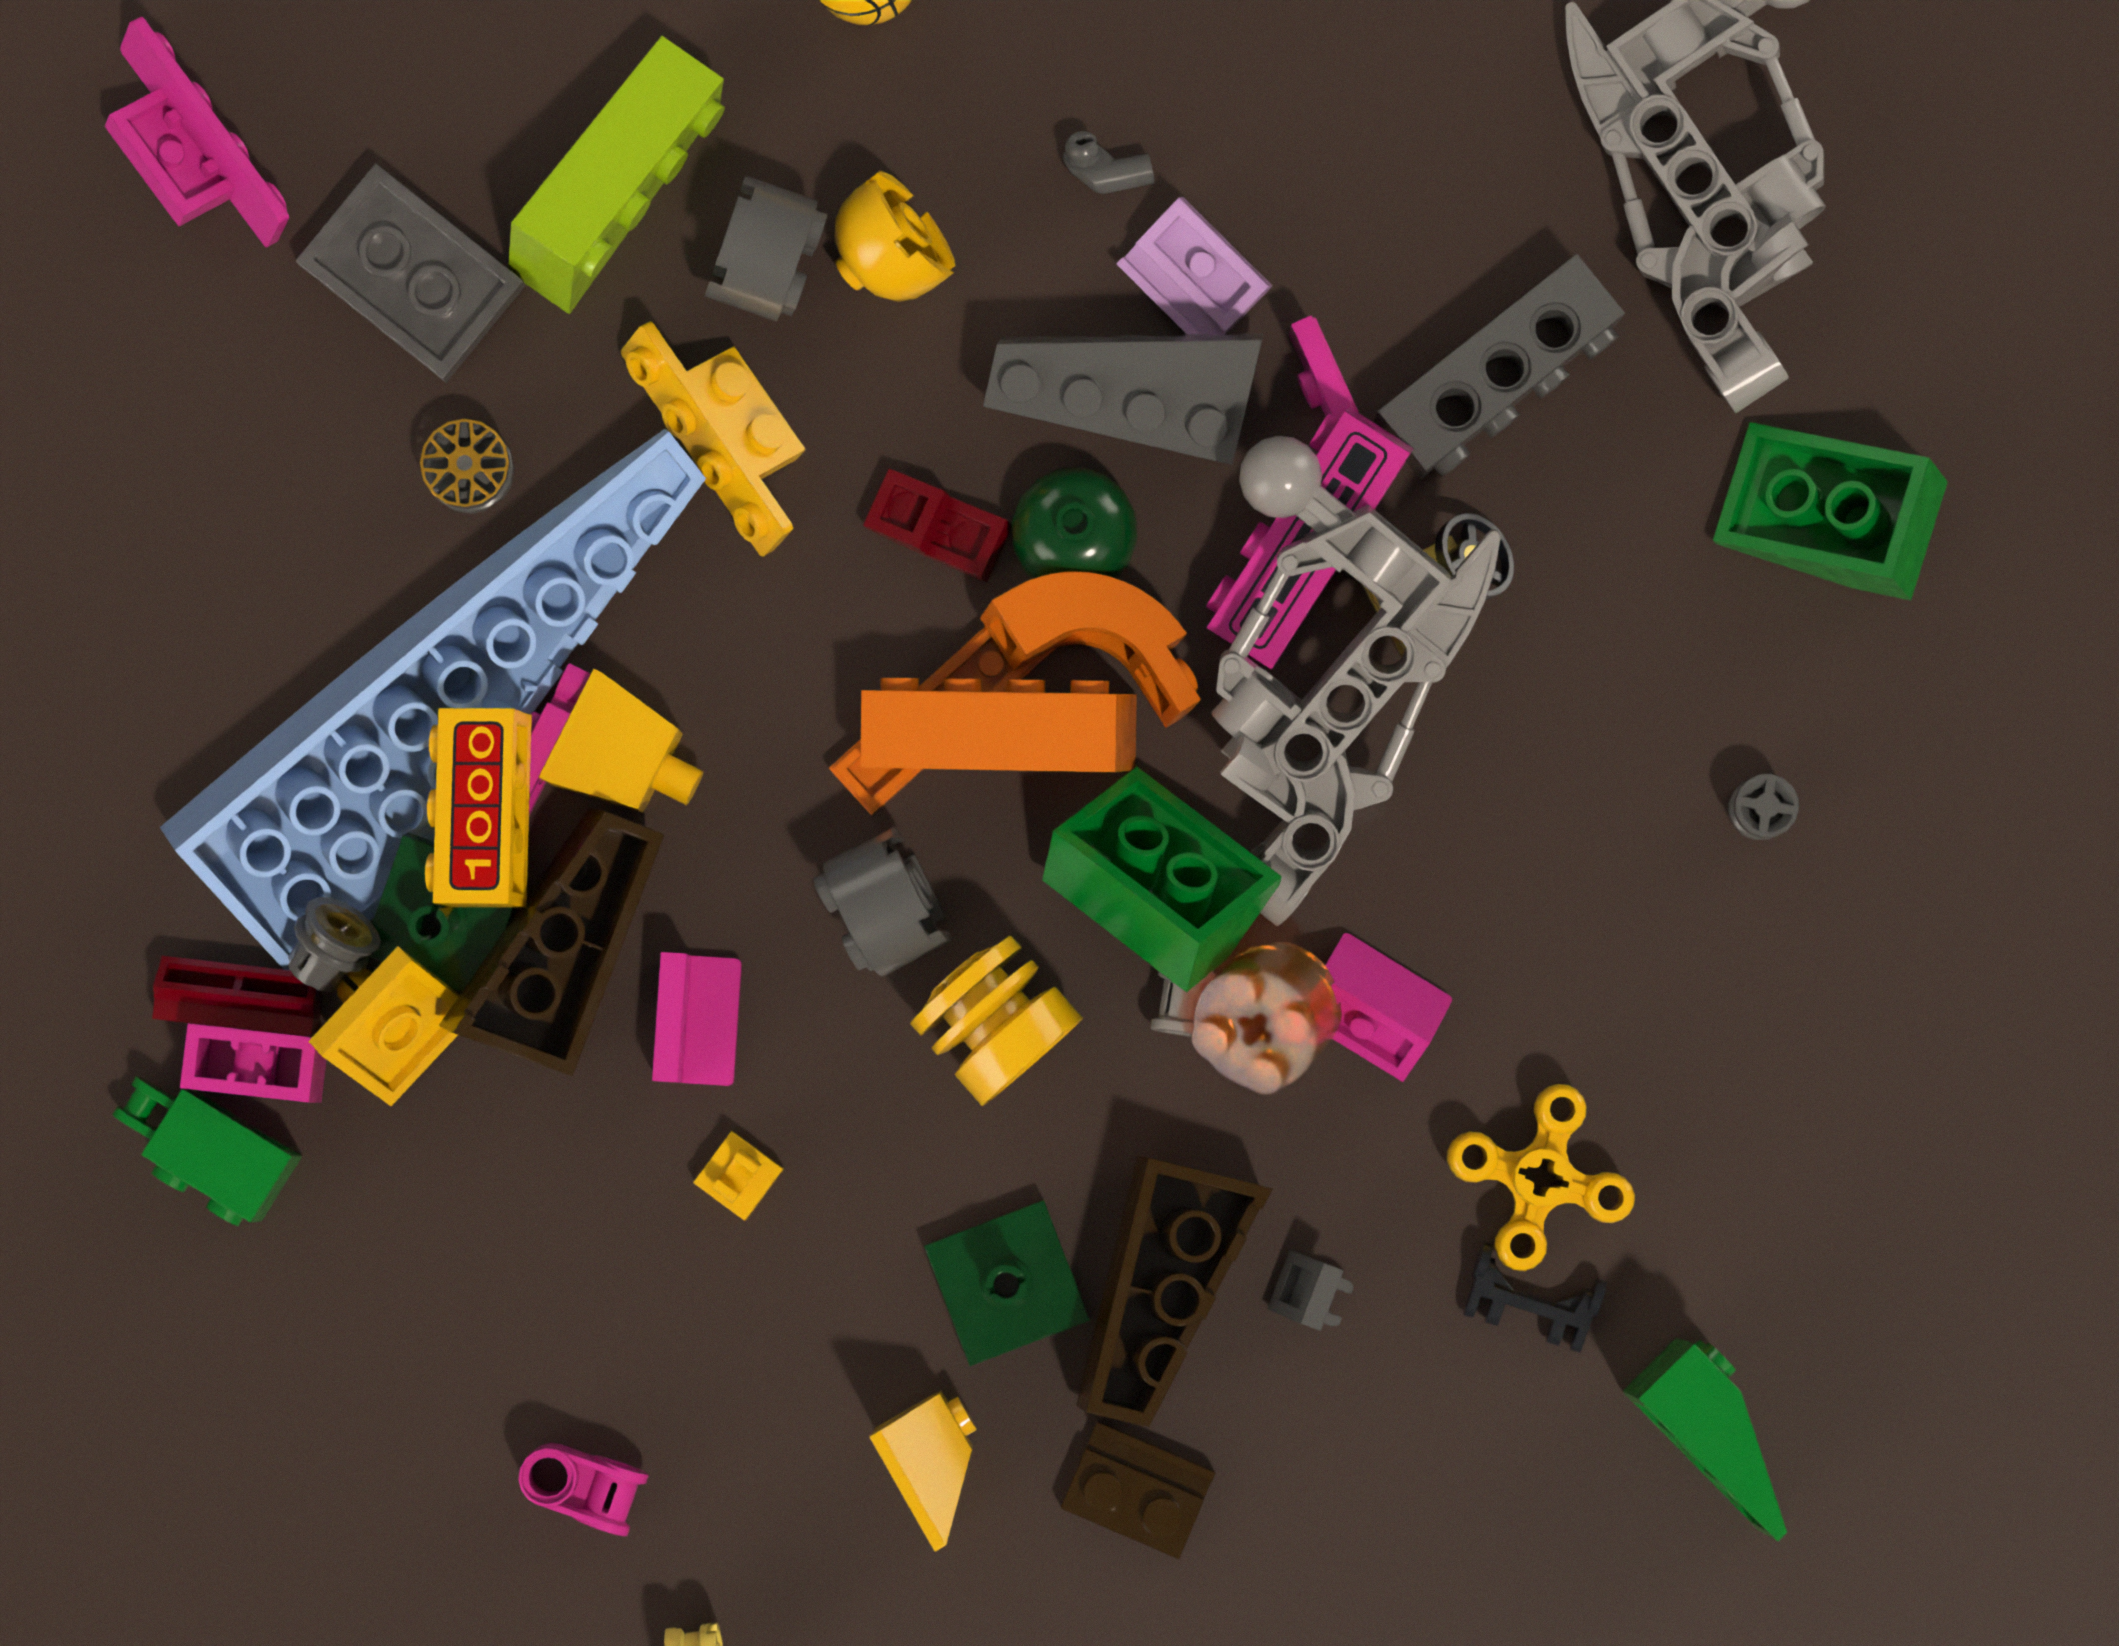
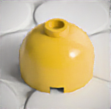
[835,171,955,302]

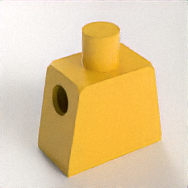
[539,669,704,813]

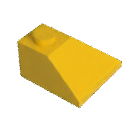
[869,1390,977,1552]

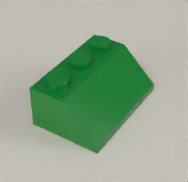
[1042,767,1282,993]

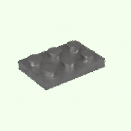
[296,163,526,383]

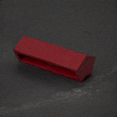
[152,955,323,1037]

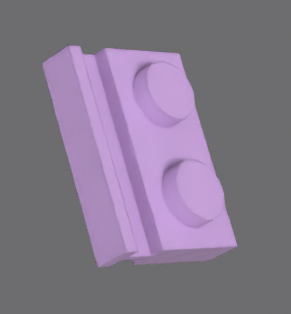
[1116,197,1273,335]

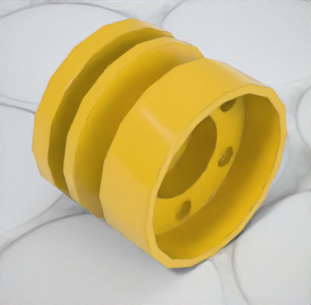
[910,936,1083,1106]

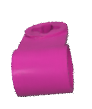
[518,1443,649,1536]

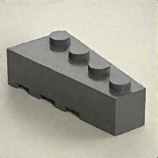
[983,333,1263,465]

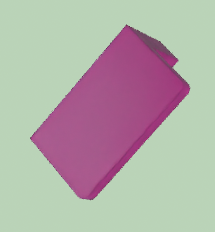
[1294,933,1452,1082]
[652,952,742,1086]

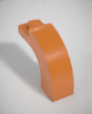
[980,572,1201,728]

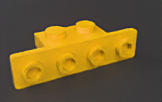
[621,322,806,557]

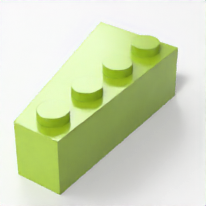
[508,36,725,315]

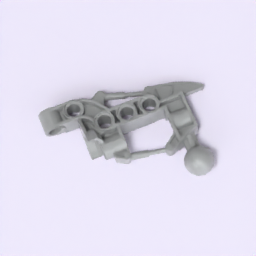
[1565,0,1826,414]
[1211,436,1501,926]

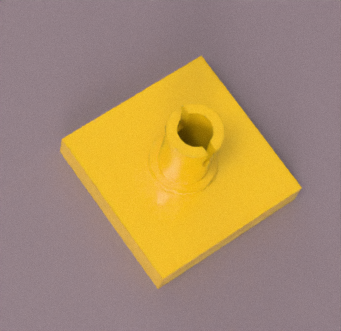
[308,946,460,1106]

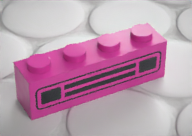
[1206,407,1414,669]

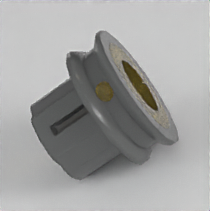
[288,897,381,992]

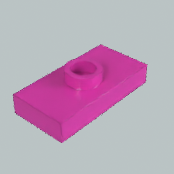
[1289,315,1359,419]

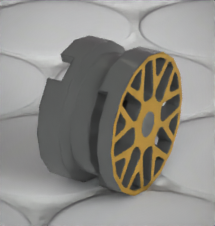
[420,419,515,514]

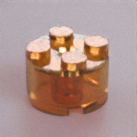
[1192,942,1342,1094]

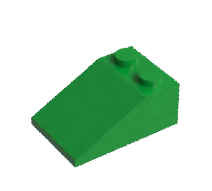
[1713,422,1948,601]
[1622,1338,1787,1541]

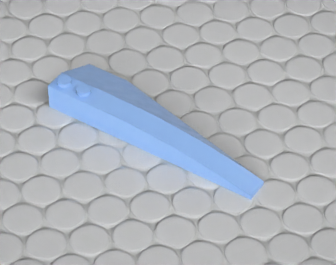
[160,429,706,970]

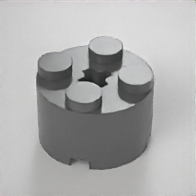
[704,175,828,322]
[813,827,952,977]

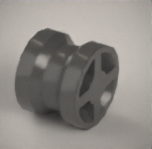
[1728,774,1799,840]

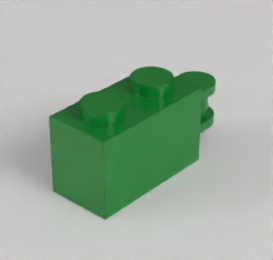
[112,1076,302,1226]

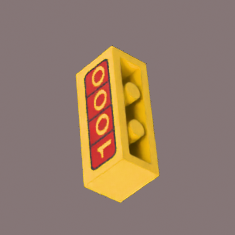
[425,708,532,908]

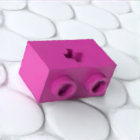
[180,1023,327,1103]

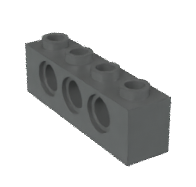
[1374,254,1625,479]

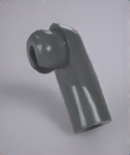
[1063,131,1155,194]

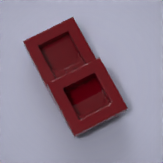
[863,468,1012,583]

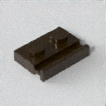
[1061,1420,1216,1559]

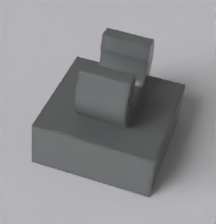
[1267,1249,1354,1331]

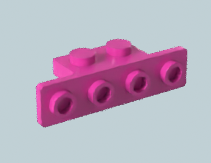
[104,17,289,247]

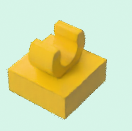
[693,1131,784,1221]

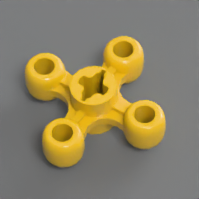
[1447,1084,1635,1271]

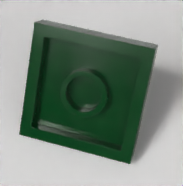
[364,832,516,991]
[924,1200,1090,1366]

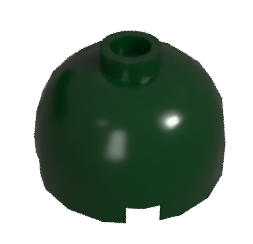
[1012,467,1138,579]

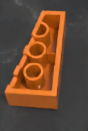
[860,678,1137,772]

